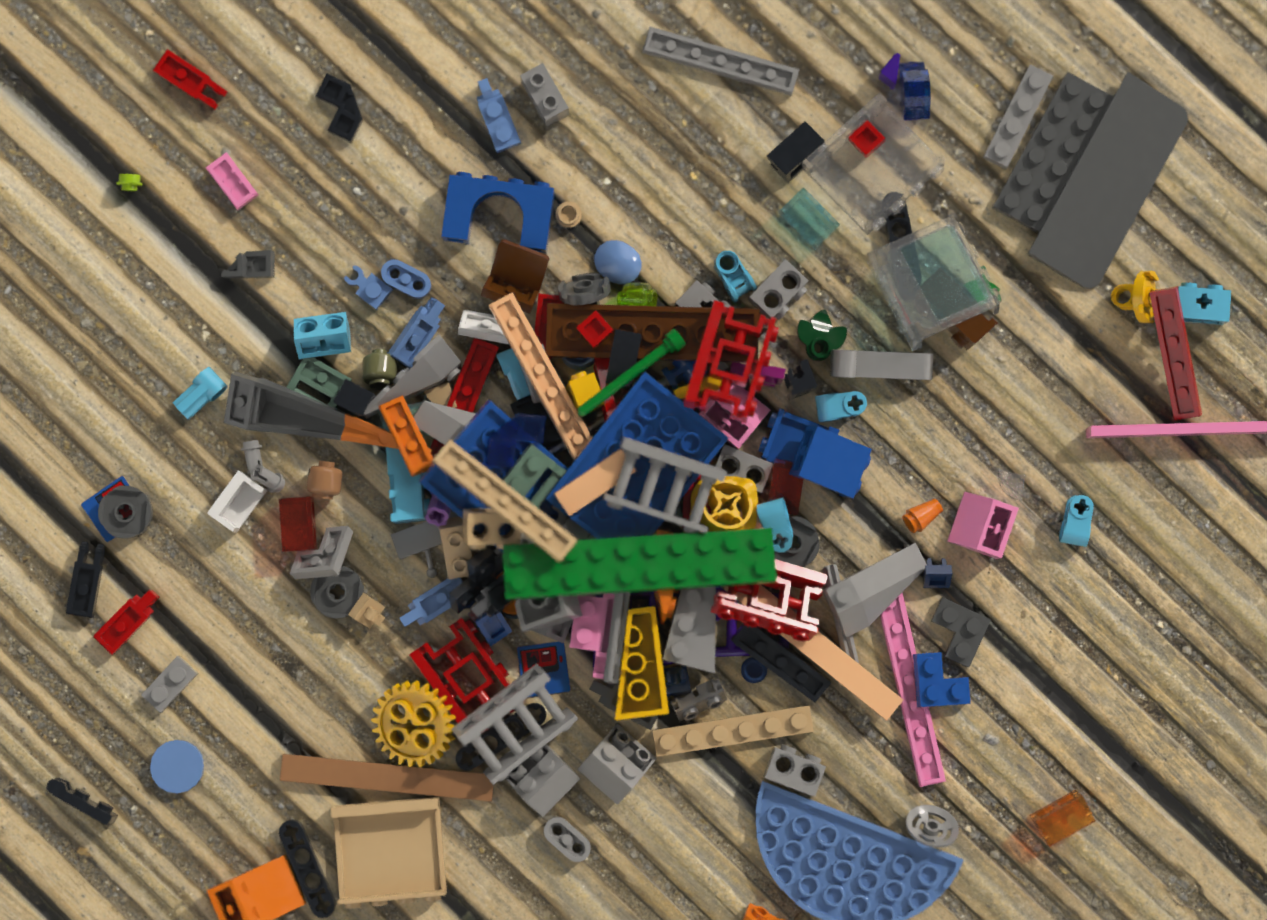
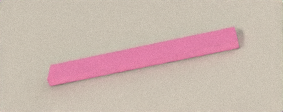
[1086,421,1267,438]
[880,593,946,787]

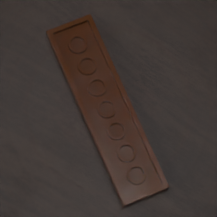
[546,303,759,363]

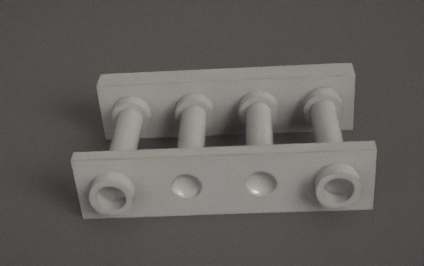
[602,436,727,533]
[451,664,578,785]

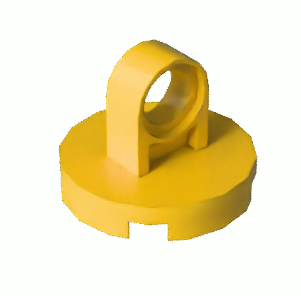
[1111,271,1159,323]

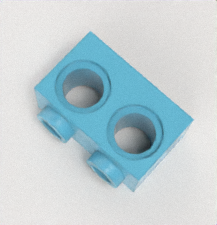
[294,312,351,359]

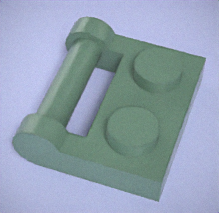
[286,357,353,409]
[502,443,567,510]

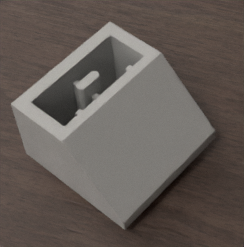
[578,723,657,805]
[505,744,581,817]

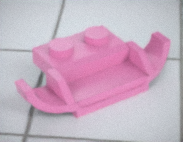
[569,593,615,679]

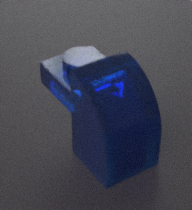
[898,61,931,121]

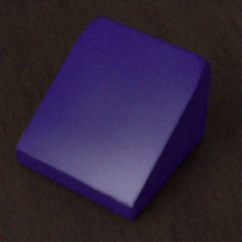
[878,53,900,90]

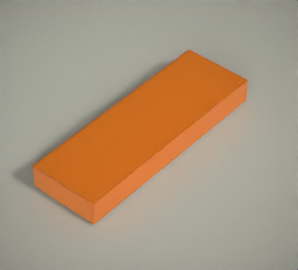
[378,395,433,477]

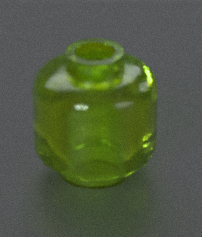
[617,282,657,306]

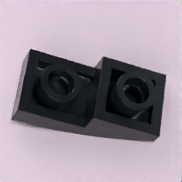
[606,329,642,389]

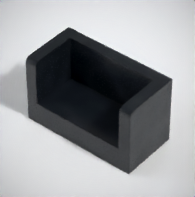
[333,379,376,421]

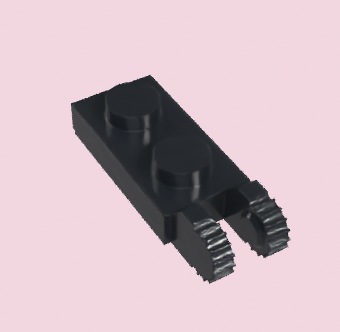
[66,541,105,618]
[46,778,118,825]

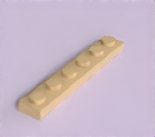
[433,440,577,563]
[652,705,814,757]

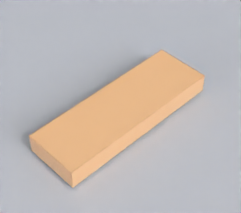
[554,448,636,516]

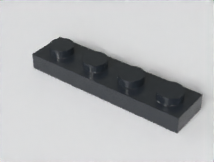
[731,624,831,703]

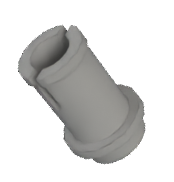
[241,440,263,474]
[251,464,285,493]

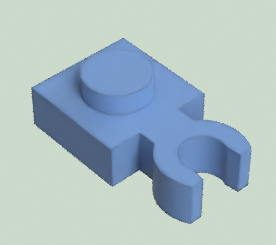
[344,265,393,310]

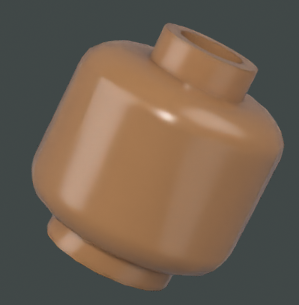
[306,461,343,500]

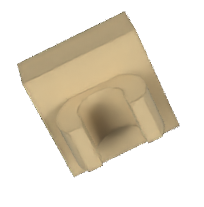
[348,593,385,629]

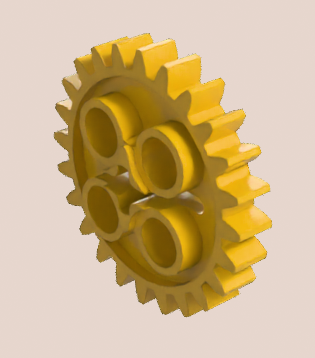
[371,680,456,767]

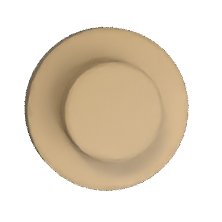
[556,202,582,228]

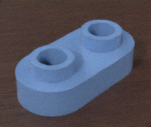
[381,260,431,299]

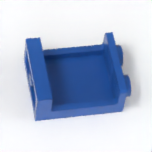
[758,408,839,470]
[789,425,872,499]

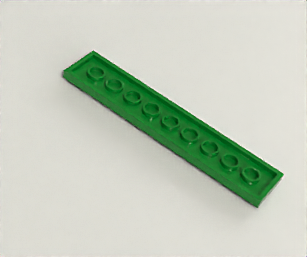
[503,528,777,600]

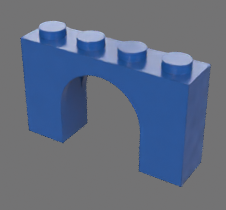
[441,172,555,254]

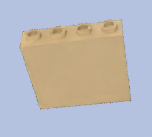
[331,796,447,908]

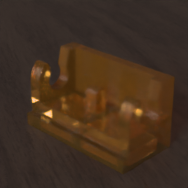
[1029,790,1096,847]

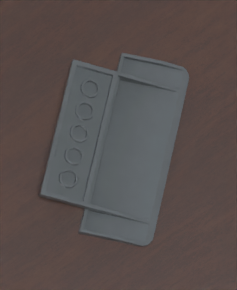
[992,72,1188,289]

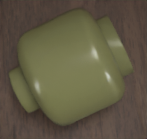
[362,349,397,390]

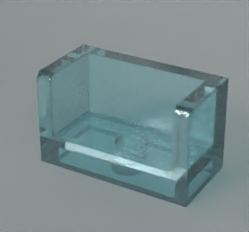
[779,187,840,250]

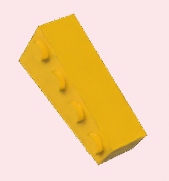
[615,606,669,721]

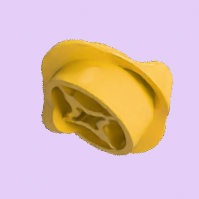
[690,476,758,533]

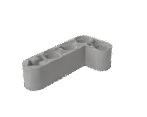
[830,350,933,380]

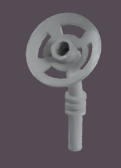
[906,805,959,848]

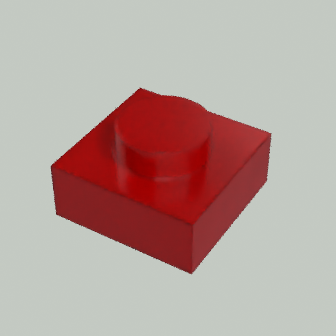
[848,120,885,159]
[576,310,614,349]

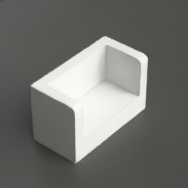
[207,470,268,533]

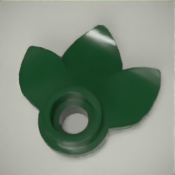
[797,309,847,361]

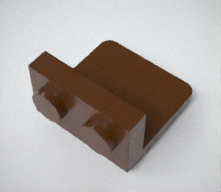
[481,239,549,314]

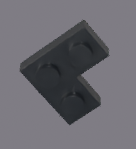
[449,546,496,614]

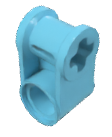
[714,250,757,303]
[815,391,867,423]
[1059,495,1094,547]
[757,498,793,552]

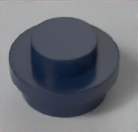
[741,657,767,683]

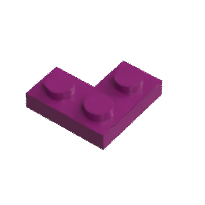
[729,362,786,388]

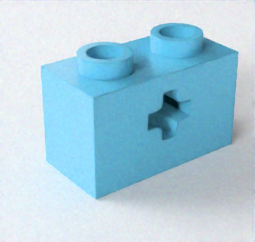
[1178,283,1231,325]

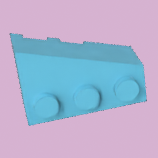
[386,447,430,524]

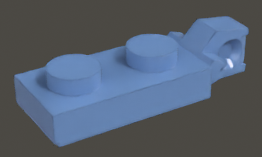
[476,78,521,153]
[388,297,445,369]
[399,578,463,627]

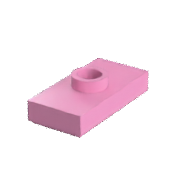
[206,152,258,210]

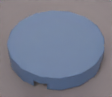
[150,740,204,793]

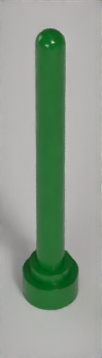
[577,329,686,416]

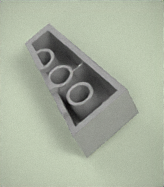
[663,587,716,673]

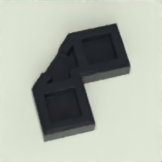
[316,73,363,143]

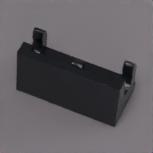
[767,121,826,184]
[784,359,817,400]

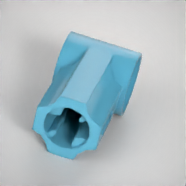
[496,348,531,401]
[172,367,228,419]

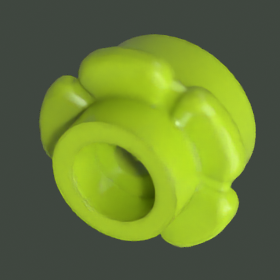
[116,174,142,191]

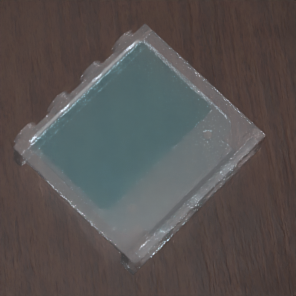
[867,215,1002,351]

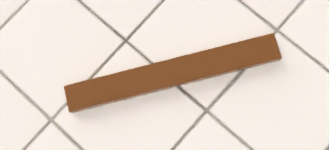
[280,754,494,802]

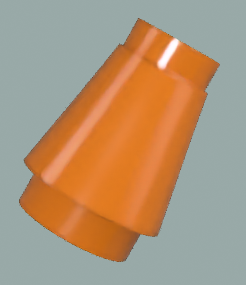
[902,498,943,533]

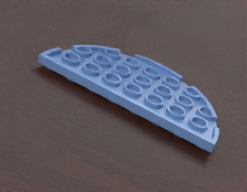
[756,781,964,920]

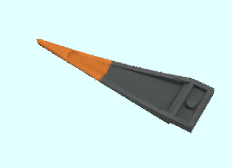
[224,372,432,452]

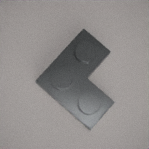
[931,597,991,668]

